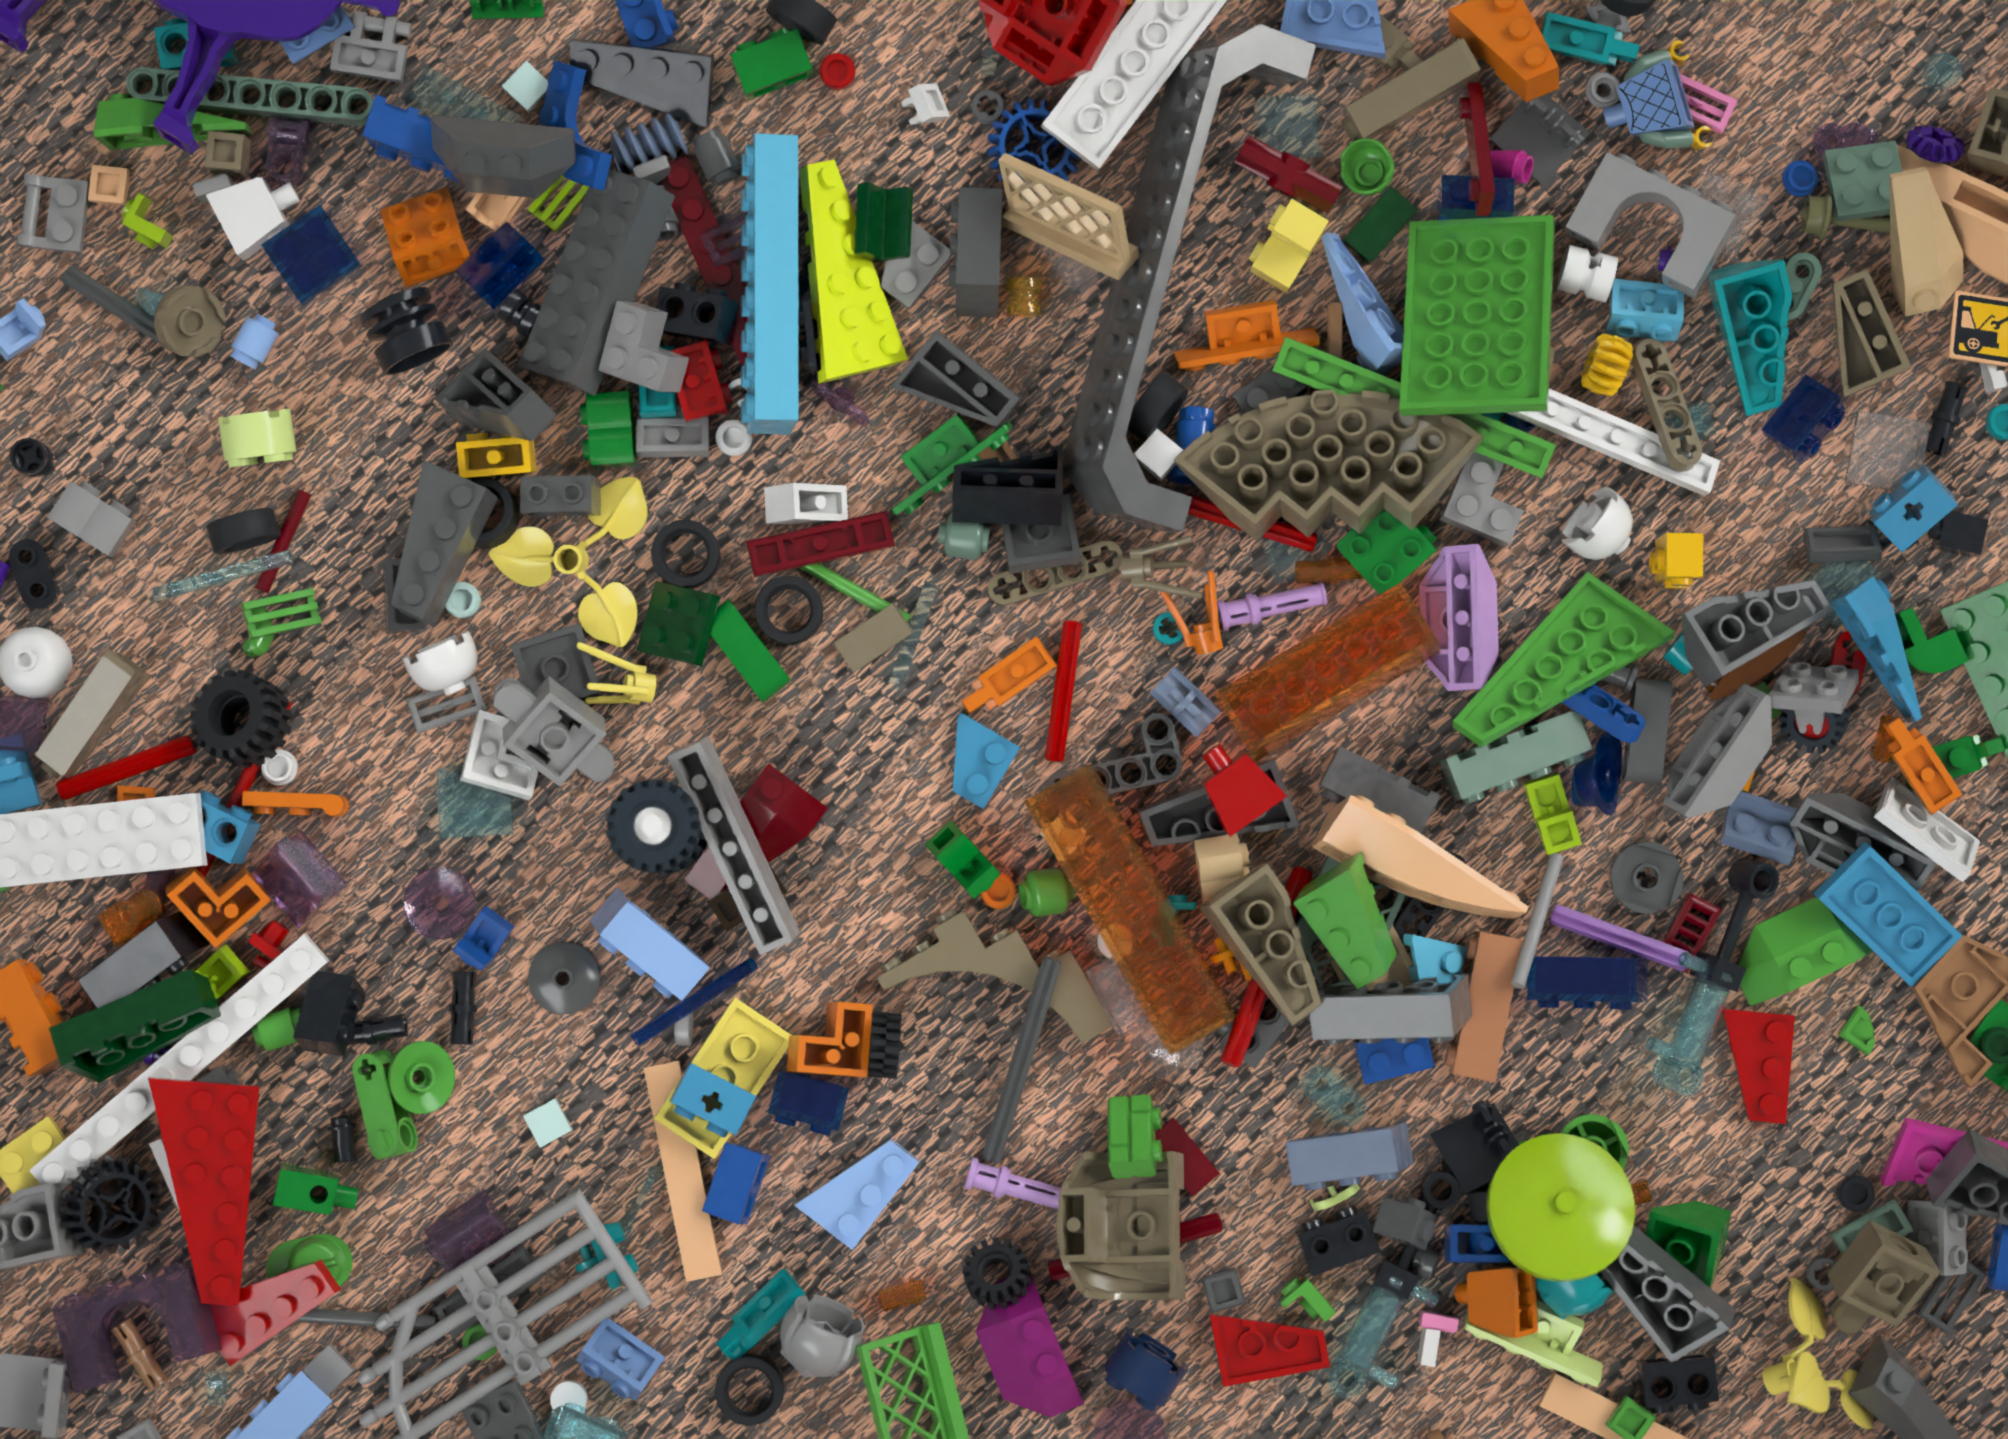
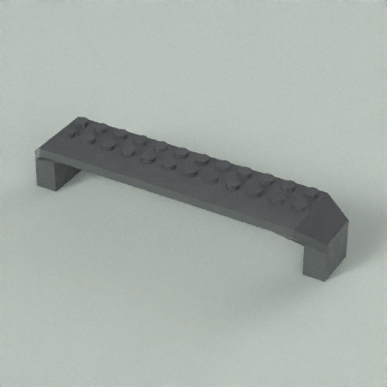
[1063,24,1316,532]

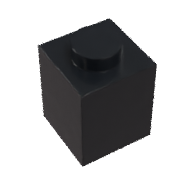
[1928,511,1989,558]

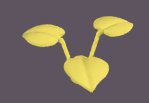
[489,477,648,648]
[1762,1278,1874,1430]

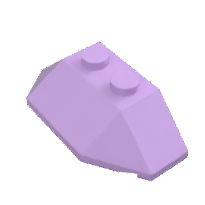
[1419,544,1499,691]

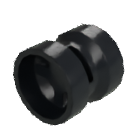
[497,289,541,339]
[10,438,54,477]

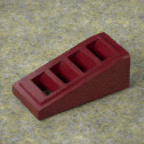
[1662,893,1722,974]

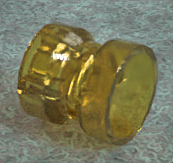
[1006,276,1042,318]

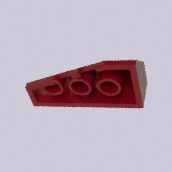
[684,763,828,899]

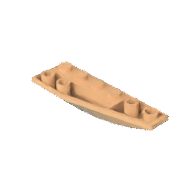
[1897,145,2008,285]
[1312,795,1529,919]

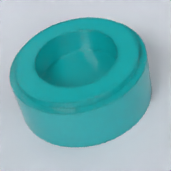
[1985,404,2008,441]

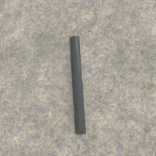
[295,1309,437,1330]

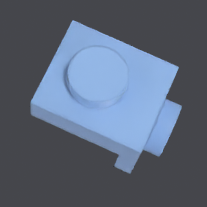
[0,298,45,361]

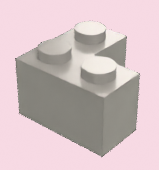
[598,301,689,393]
[1439,451,1524,548]

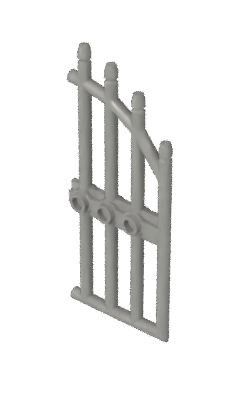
[357,1189,653,1439]

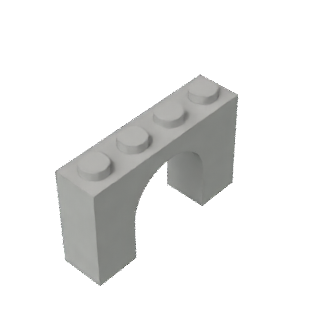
[1565,152,1737,299]

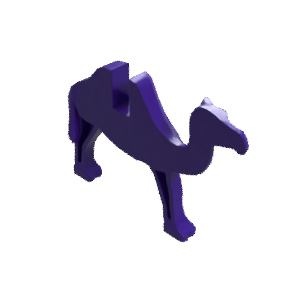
[0,0,400,155]

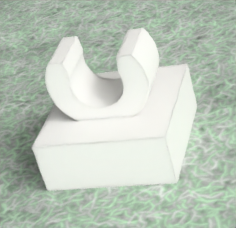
[902,83,950,124]

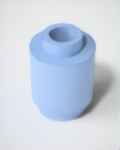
[230,314,279,370]

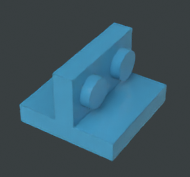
[0,735,42,814]

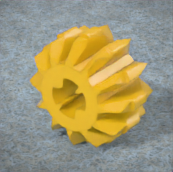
[1581,334,1633,396]

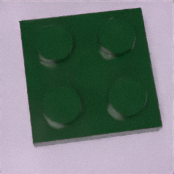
[637,581,721,667]

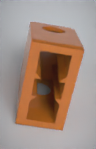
[1455,1264,1538,1338]

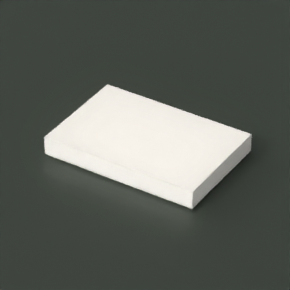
[1874,777,1980,882]

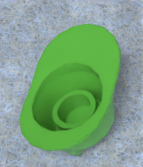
[266,1234,353,1287]

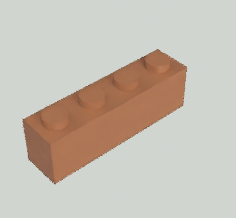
[1445,931,1523,1083]

